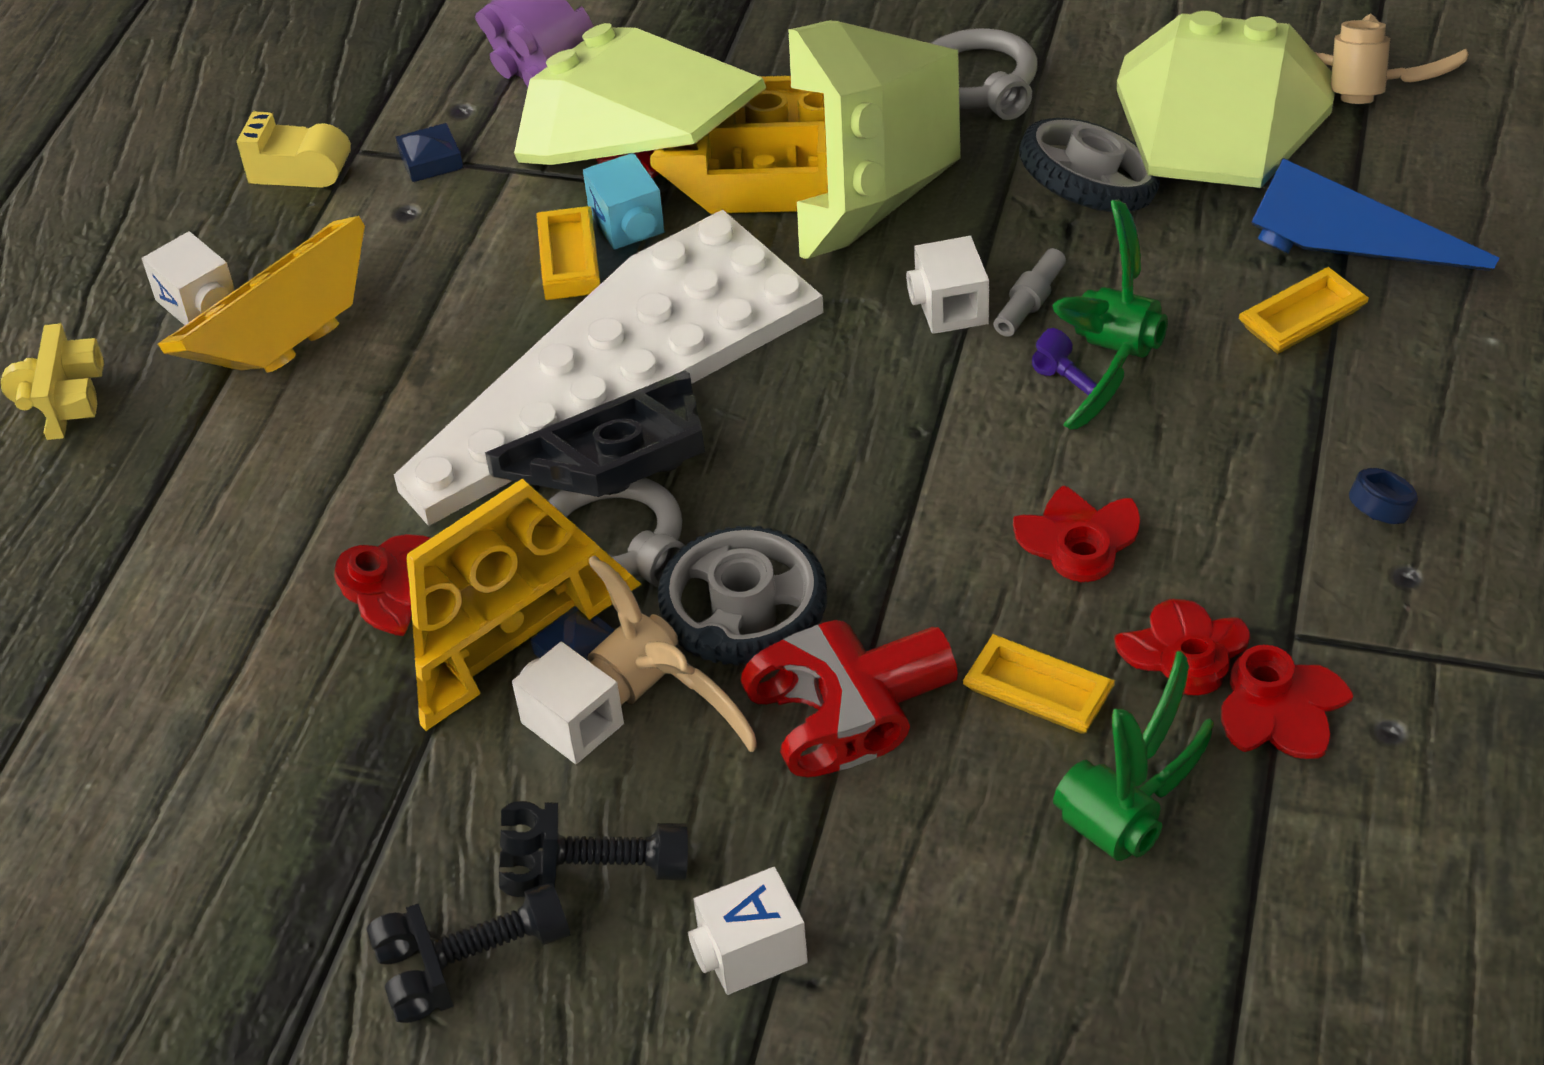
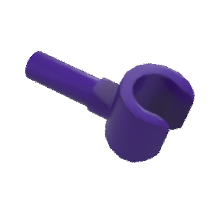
[1032,328,1097,396]

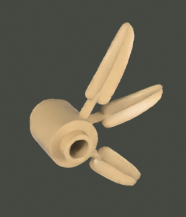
[1315,14,1468,104]
[588,556,757,752]

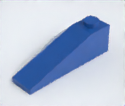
[1251,158,1500,271]

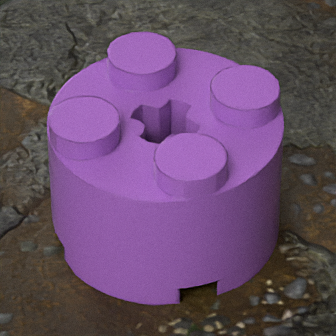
[475,0,594,87]

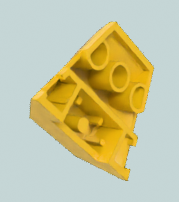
[650,76,828,214]
[407,478,642,731]

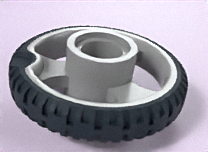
[1019,118,1160,212]
[658,525,827,666]

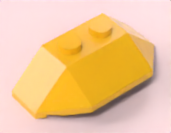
[158,216,365,373]

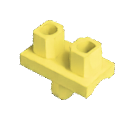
[0,323,104,440]

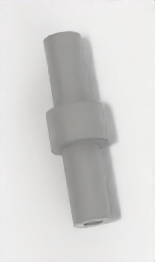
[993,248,1066,337]

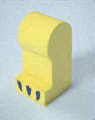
[237,111,351,188]

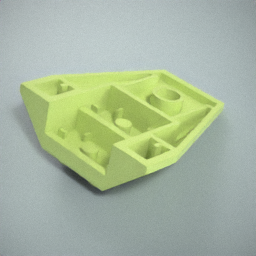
[1116,11,1335,188]
[789,20,961,259]
[514,23,767,165]

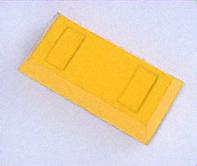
[1239,267,1369,354]
[963,634,1115,734]

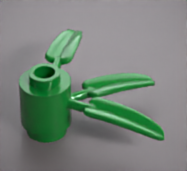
[1052,200,1168,429]
[1053,651,1214,861]

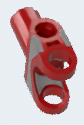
[741,620,958,778]

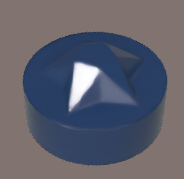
[1349,468,1418,524]

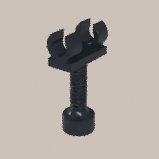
[499,801,688,897]
[366,881,571,1023]

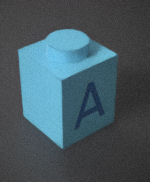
[583,153,665,250]

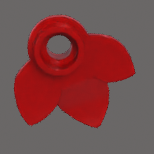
[1013,485,1140,582]
[334,534,431,636]
[1114,599,1250,695]
[1221,645,1353,759]

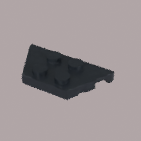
[485,371,705,497]

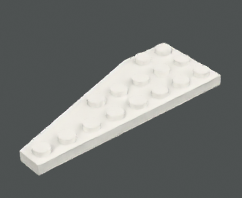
[394,209,823,526]

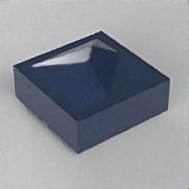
[395,123,463,182]
[531,606,615,660]

